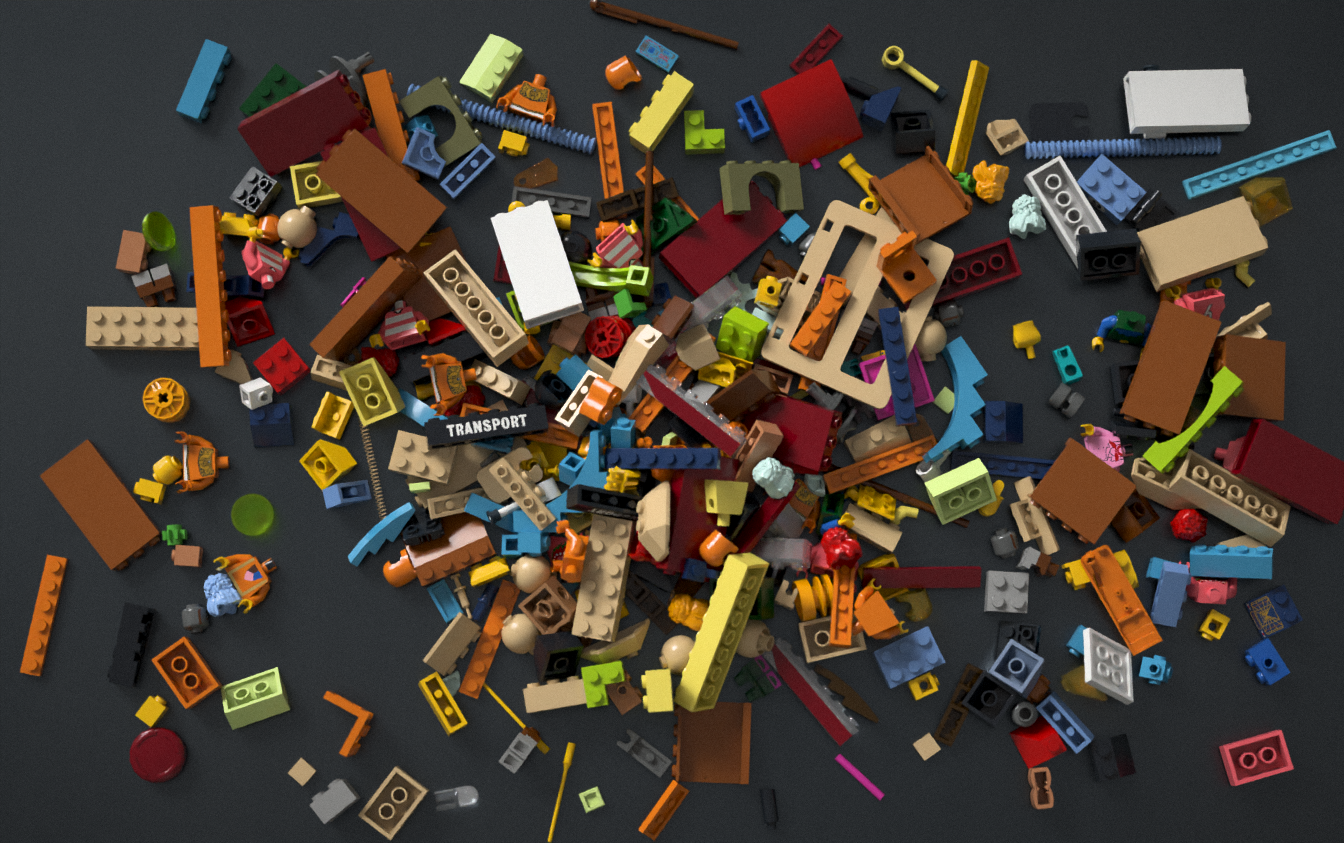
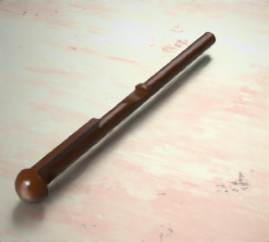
[590,0,739,50]
[638,151,654,309]
[823,463,970,528]

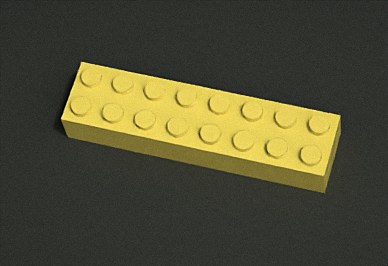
[674,553,769,712]

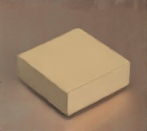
[912,733,941,761]
[288,758,317,786]

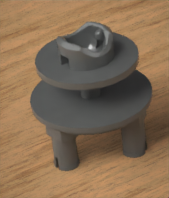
[314,52,374,107]
[806,382,857,444]

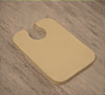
[477,446,543,503]

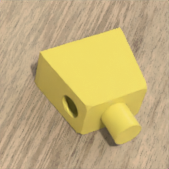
[705,480,748,526]

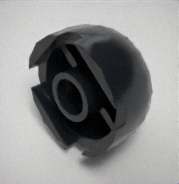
[560,231,593,265]
[534,370,573,410]

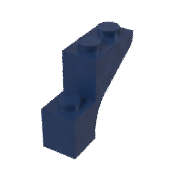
[299,212,360,267]
[186,272,264,299]

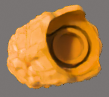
[972,160,1009,204]
[667,593,710,631]

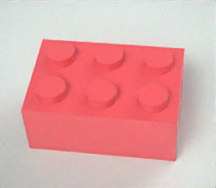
[1219,730,1294,786]

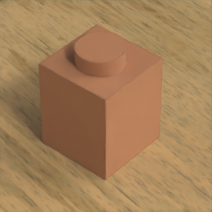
[172,545,203,568]

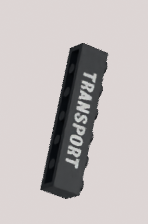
[424,403,549,450]
[566,484,644,522]

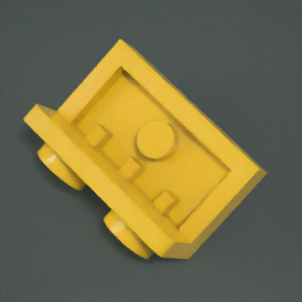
[312,392,354,440]

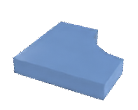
[401,127,446,180]

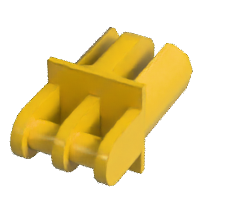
[604,466,641,493]
[978,480,1004,517]

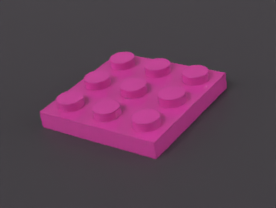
[859,344,935,420]

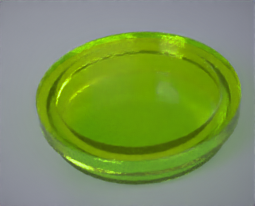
[142,211,175,252]
[231,494,274,536]

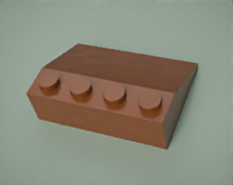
[400,512,497,588]

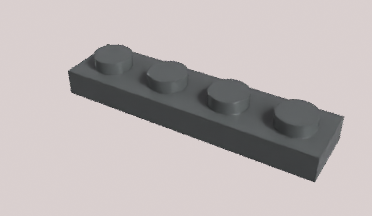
[511,186,592,218]

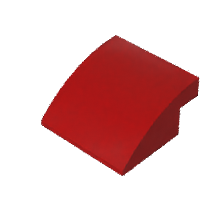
[760,59,864,168]

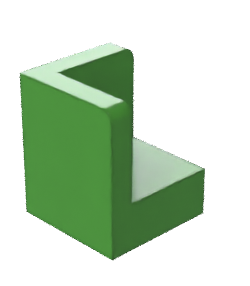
[613,289,647,318]

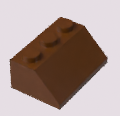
[705,370,781,423]

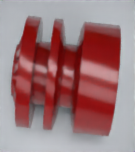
[585,316,636,358]

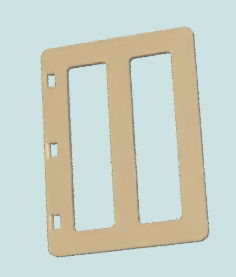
[761,200,954,409]

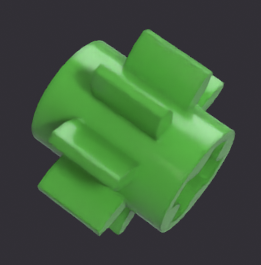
[954,173,976,195]
[162,525,187,546]

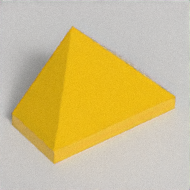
[698,359,736,387]

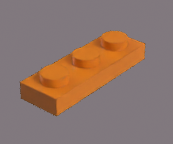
[638,780,689,841]

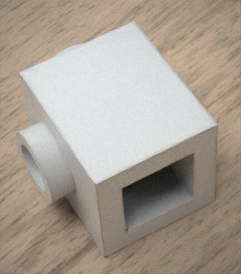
[239,378,273,410]

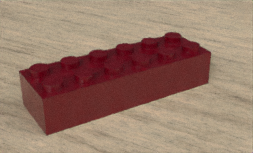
[903,237,1022,312]

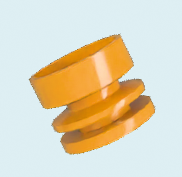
[143,378,191,423]
[792,574,833,622]

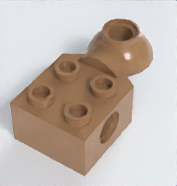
[518,575,593,649]

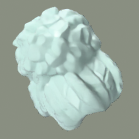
[1009,194,1046,239]
[752,457,795,499]

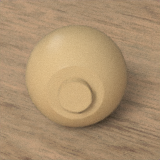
[277,205,317,249]
[915,316,947,361]
[510,554,557,594]
[501,614,542,655]
[736,619,774,658]
[659,635,696,676]

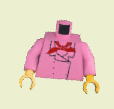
[1081,424,1133,472]

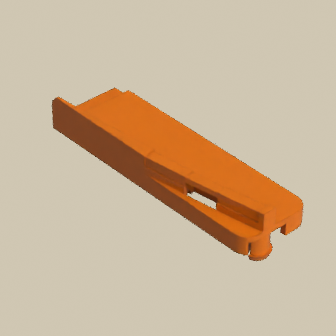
[1081,545,1163,656]

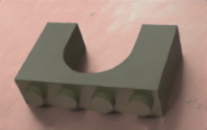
[399,76,483,168]
[720,160,804,215]

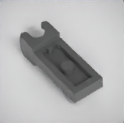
[616,728,672,777]

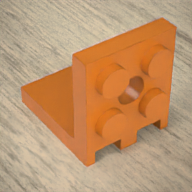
[876,230,937,304]
[323,691,374,757]

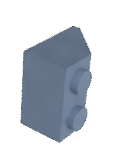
[989,639,1045,699]

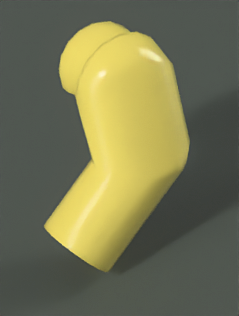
[1235,260,1255,288]
[890,506,919,525]

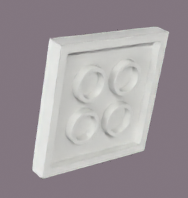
[1083,628,1133,705]

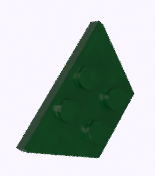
[636,197,697,261]

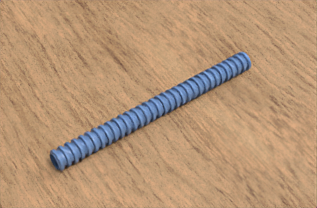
[407,83,596,155]
[1025,136,1222,159]

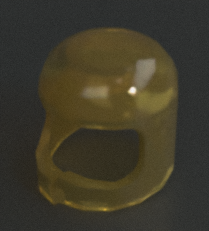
[895,588,933,622]

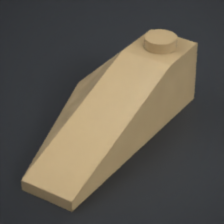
[608,324,669,406]

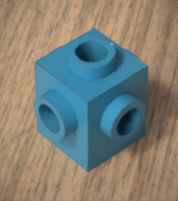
[403,115,438,141]
[1139,655,1173,685]

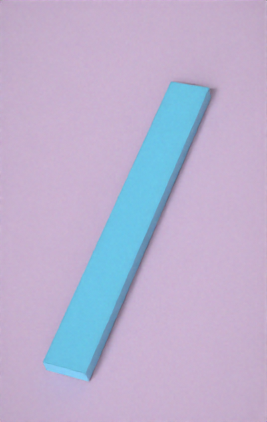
[1182,130,1336,200]

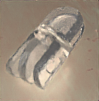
[434,786,479,812]

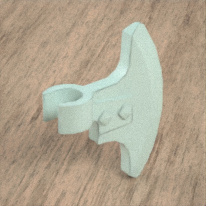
[729,272,758,311]

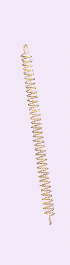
[356,411,387,521]

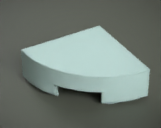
[804,474,825,497]
[442,670,461,697]

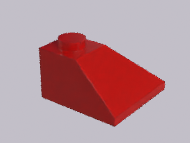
[225,297,275,347]
[424,318,466,347]
[1009,716,1067,769]

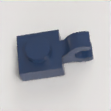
[682,558,720,582]

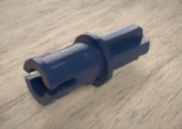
[472,582,499,622]

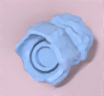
[204,573,243,617]

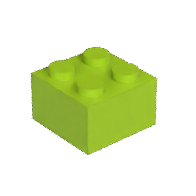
[715,306,769,362]

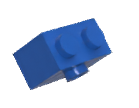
[735,95,770,143]
[1244,638,1291,686]

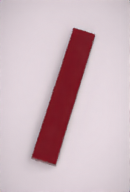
[719,481,801,576]
[862,566,982,589]

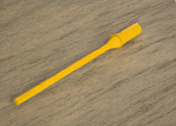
[483,682,550,755]
[548,742,576,842]

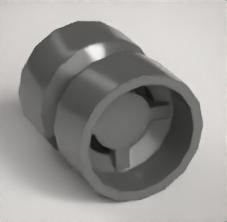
[1048,382,1085,419]

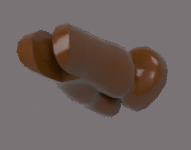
[751,249,808,285]

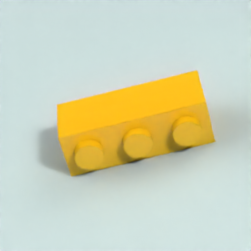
[418,671,468,736]

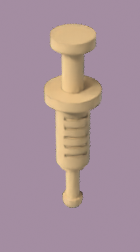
[450,574,472,619]

